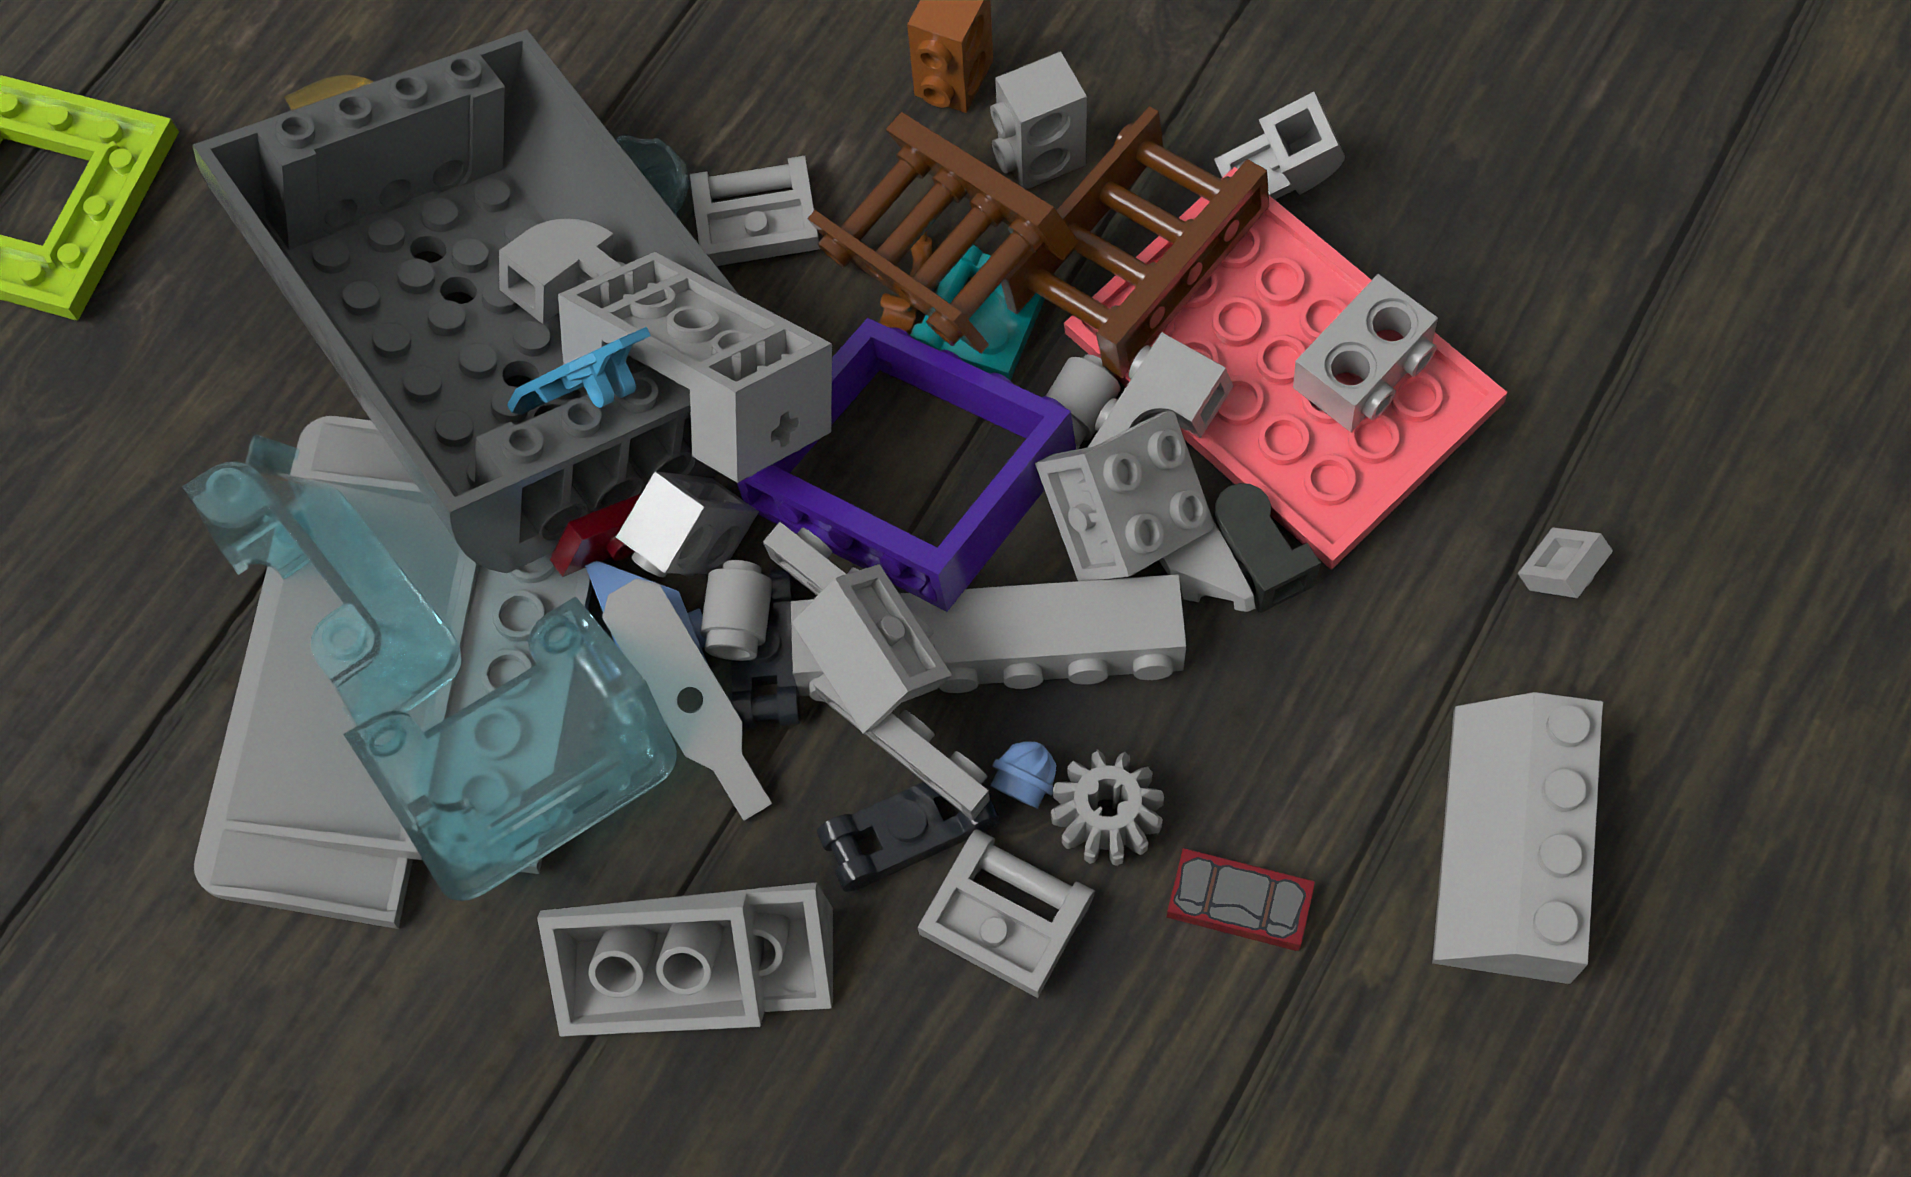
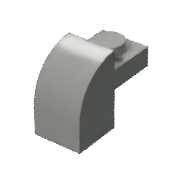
[1214,92,1345,200]
[499,219,626,324]

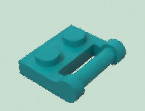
[910,245,1045,380]

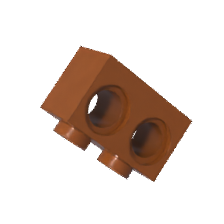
[907,0,993,113]

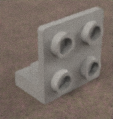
[1035,411,1214,581]

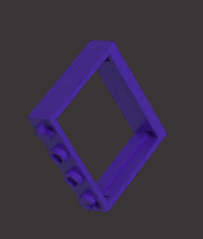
[737,318,1076,612]

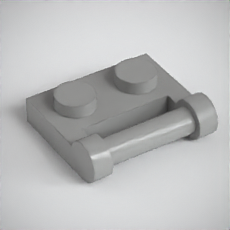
[690,156,820,266]
[918,829,1095,998]

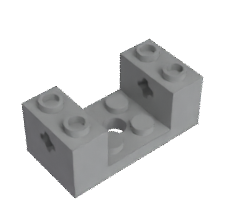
[558,252,832,483]

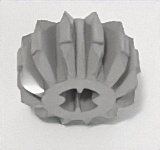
[1051,750,1164,866]

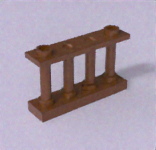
[1001,106,1269,378]
[807,112,1079,354]

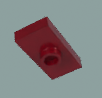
[550,493,642,577]

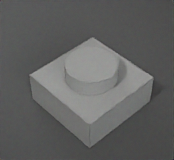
[1518,527,1612,598]

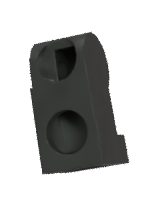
[1213,483,1321,613]

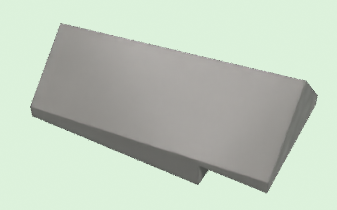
[537,882,833,1036]

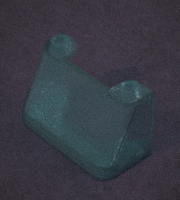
[182,462,461,741]
[343,596,677,901]

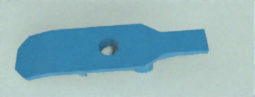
[507,327,651,415]

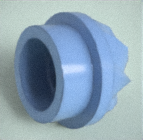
[990,742,1056,809]

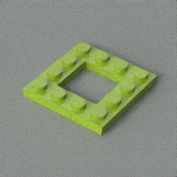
[0,75,179,321]

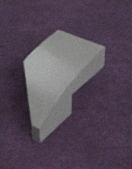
[1159,521,1255,612]

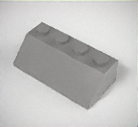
[1432,692,1603,984]

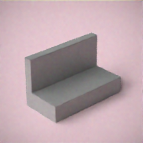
[792,564,952,734]

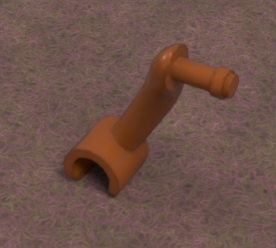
[878,230,933,334]

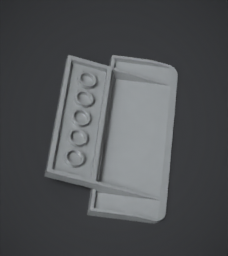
[194,416,593,929]

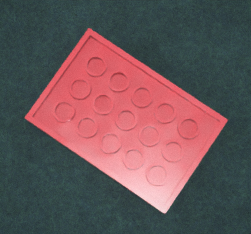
[1064,167,1508,570]

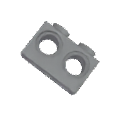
[990,52,1087,190]
[1293,274,1438,432]
[616,471,759,578]

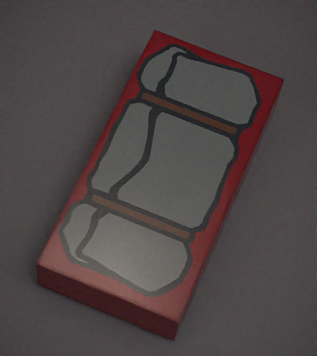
[1166,848,1315,952]

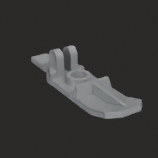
[602,578,772,820]

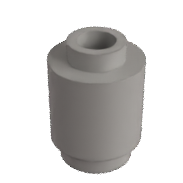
[1046,354,1121,449]
[700,560,773,661]

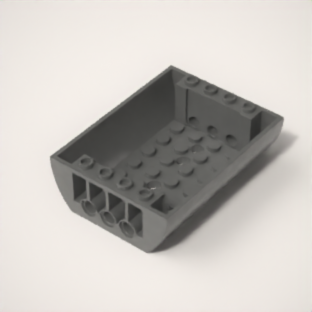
[193,29,740,574]

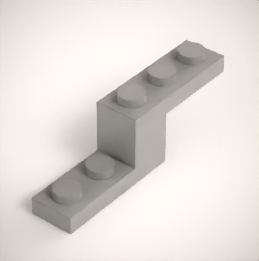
[763,522,990,821]

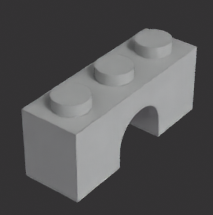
[1087,332,1233,448]

